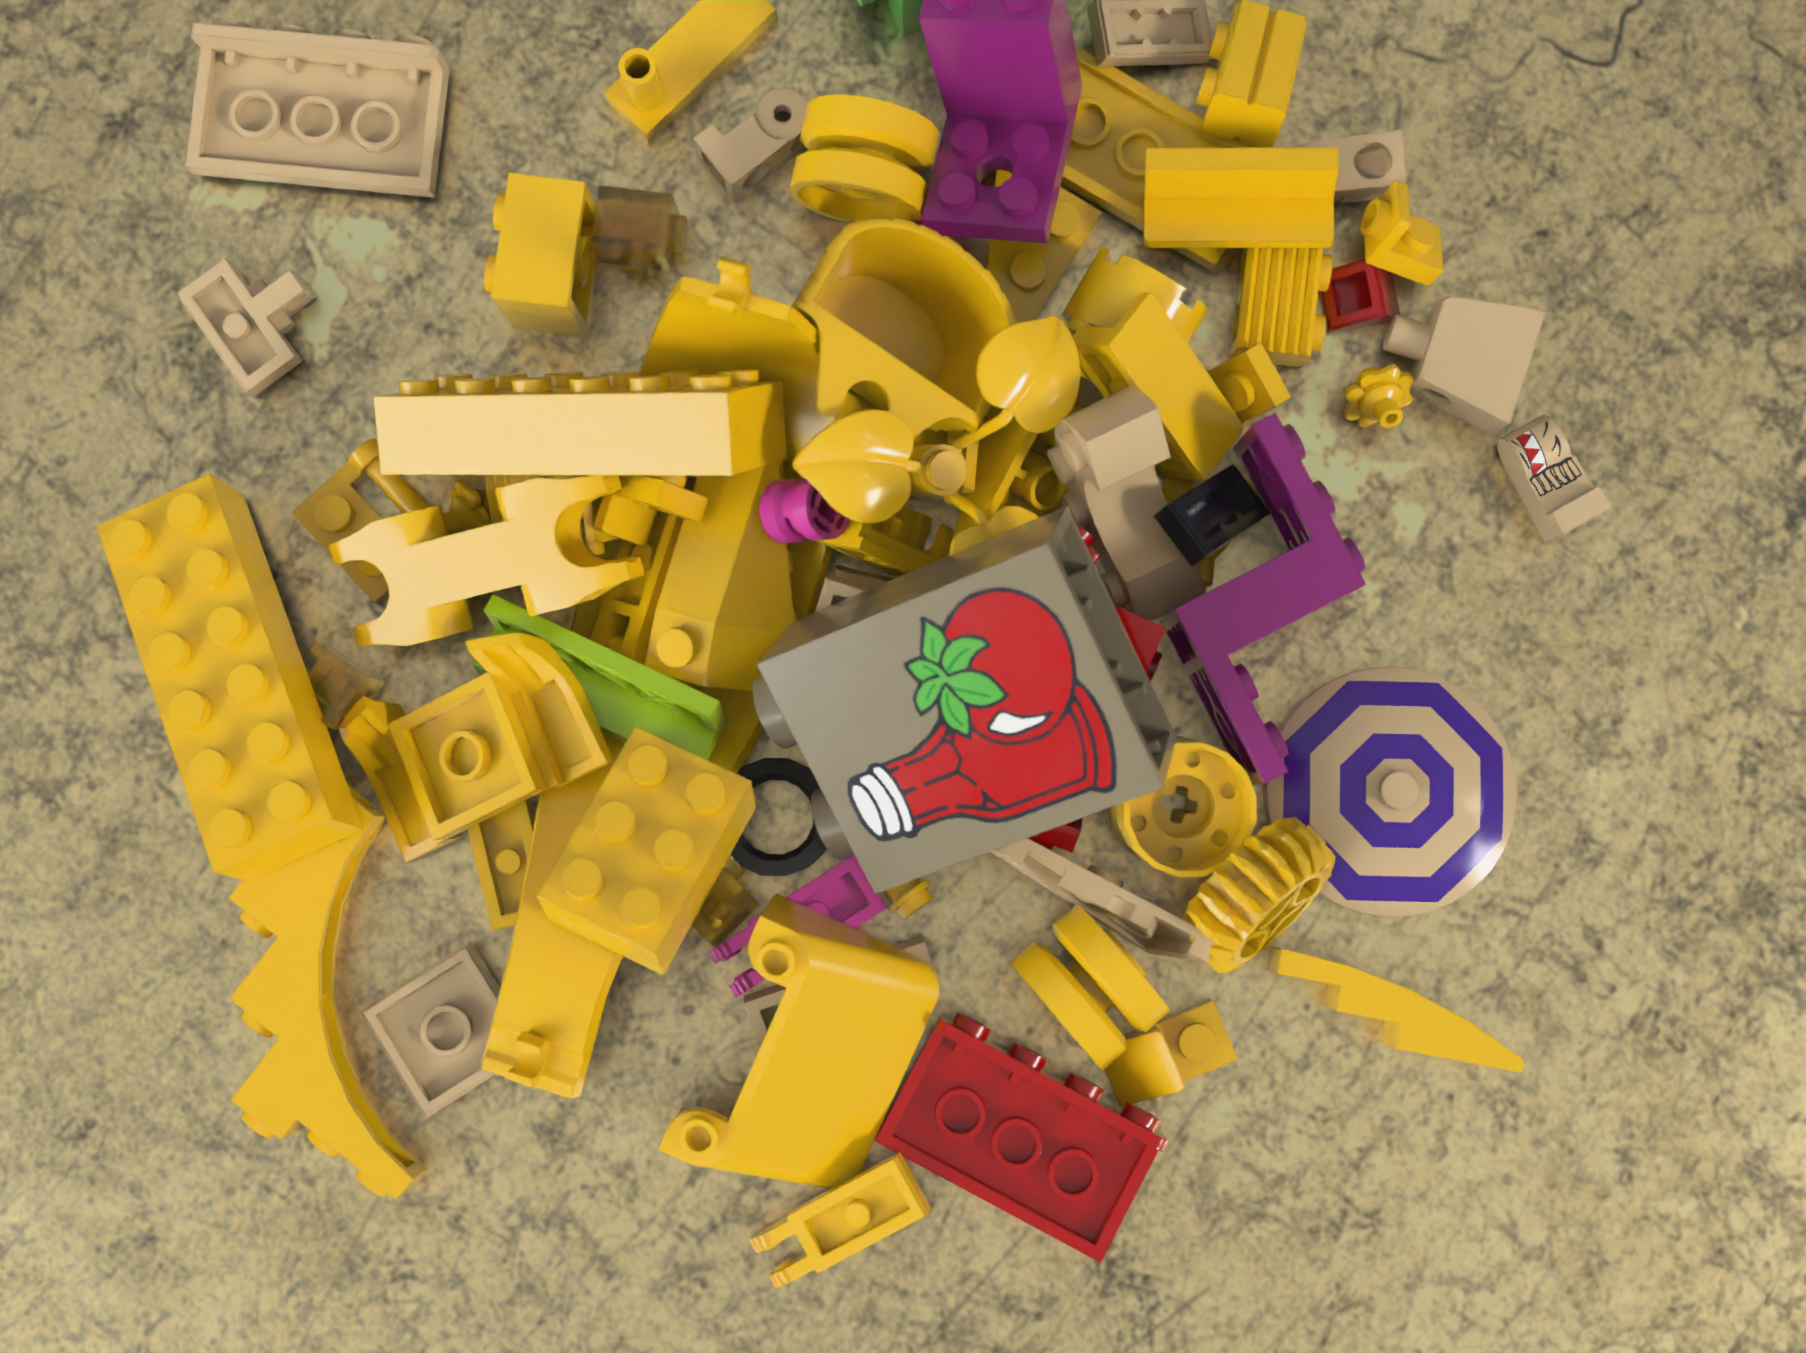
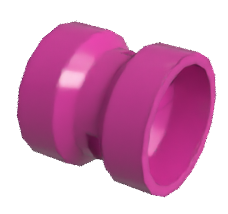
[759,479,850,543]

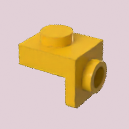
[594,475,708,546]

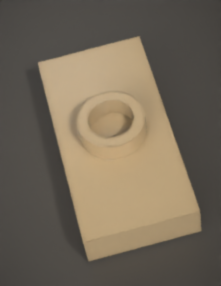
[1087,0,1212,67]

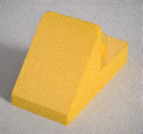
[1104,999,1238,1107]

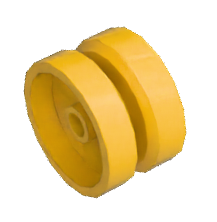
[789,94,940,223]
[1009,904,1170,1070]

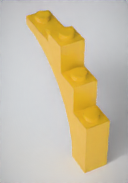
[228,783,427,1199]

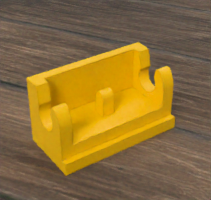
[817,506,953,578]

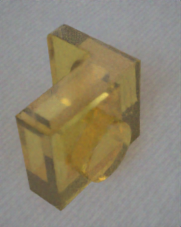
[692,856,760,947]

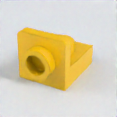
[1360,180,1444,287]
[1207,342,1291,423]

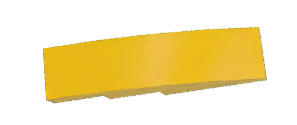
[1267,945,1524,1073]

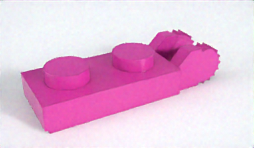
[708,856,887,997]

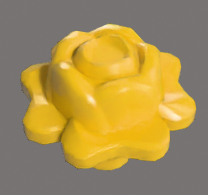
[1344,364,1414,428]
[443,479,490,535]

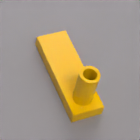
[604,0,778,142]

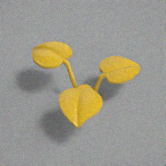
[793,315,1080,555]

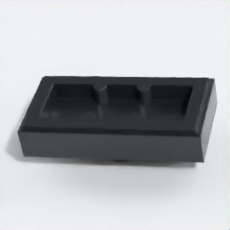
[1154,464,1270,567]

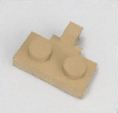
[176,258,316,397]

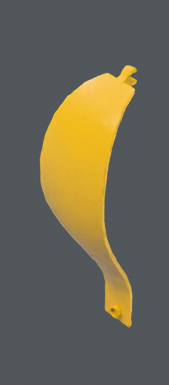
[481,256,844,1099]

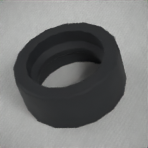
[730,758,827,876]

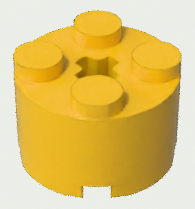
[1062,247,1208,344]

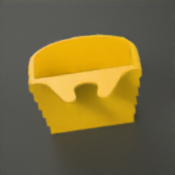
[791,217,1018,436]

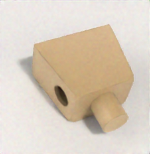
[1383,296,1546,435]

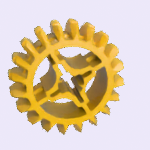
[1181,817,1336,974]

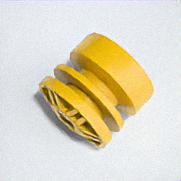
[1105,736,1257,877]

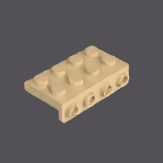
[185,17,450,198]

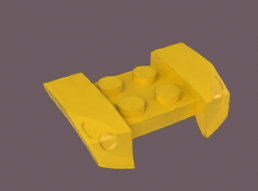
[338,633,614,863]

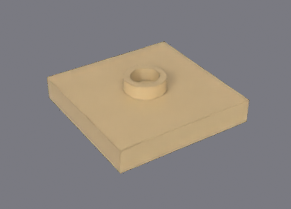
[359,942,500,1119]

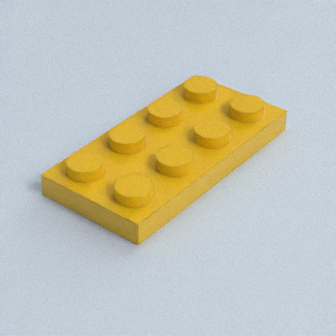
[1061,45,1254,271]

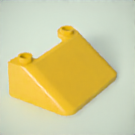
[658,894,940,1188]

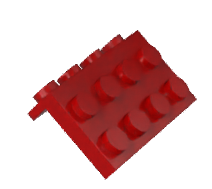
[875,1012,1169,1263]

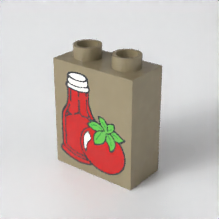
[753,506,1176,894]

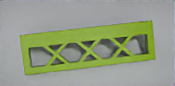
[473,594,728,760]

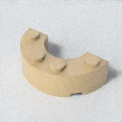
[1047,386,1205,621]

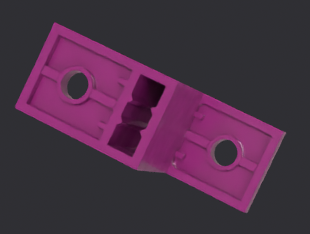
[919,0,1082,244]
[1159,412,1366,786]

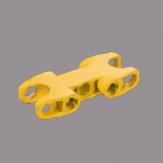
[329,475,645,646]

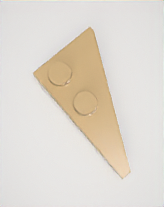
[991,838,1217,962]

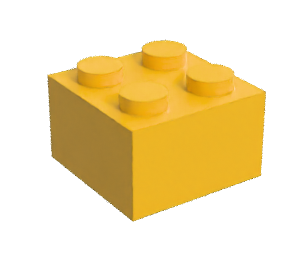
[484,172,603,337]

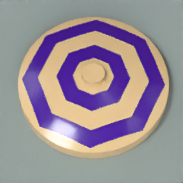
[1263,666,1517,917]

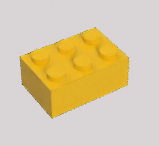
[537,726,756,976]

